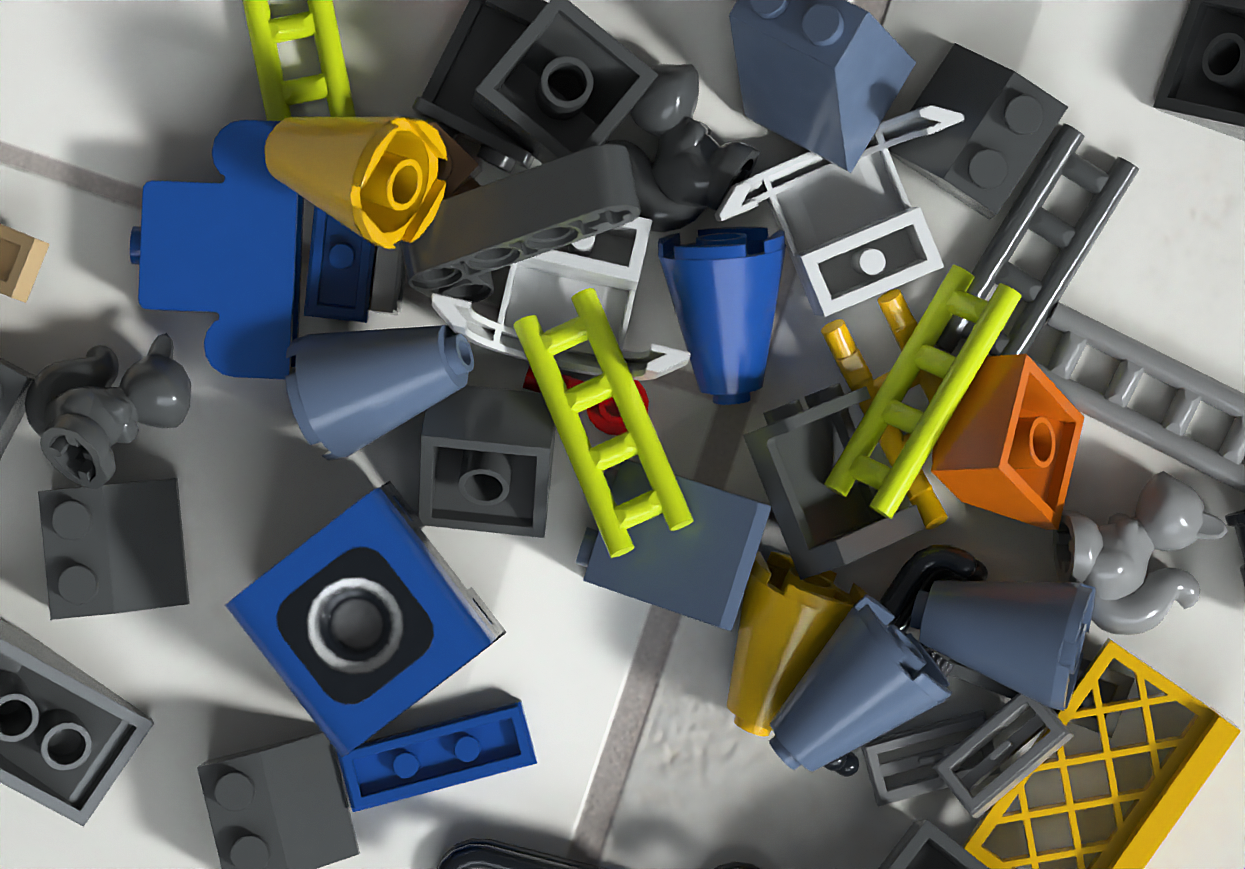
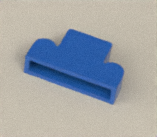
[130,120,304,379]

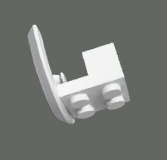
[715,105,965,317]
[431,217,691,380]

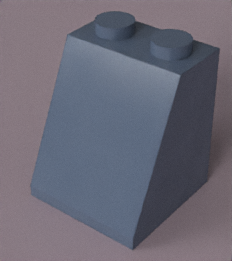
[729,0,916,173]
[576,459,772,632]

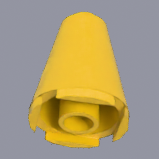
[264,117,447,249]
[727,551,868,736]

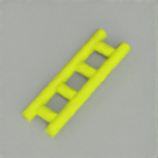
[242,0,356,121]
[824,265,1022,519]
[513,288,694,558]

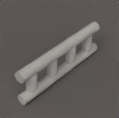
[1033,302,1245,493]

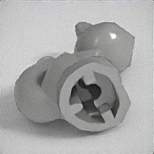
[1053,471,1228,635]

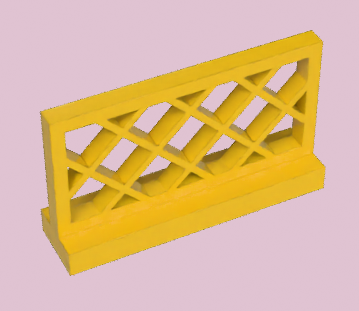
[962,638,1241,869]

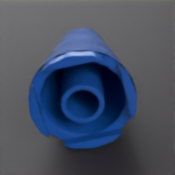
[658,227,786,405]

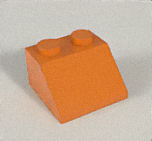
[931,354,1085,530]

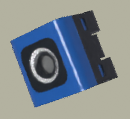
[225,481,507,758]

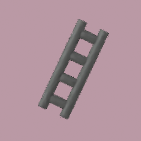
[935,123,1139,356]

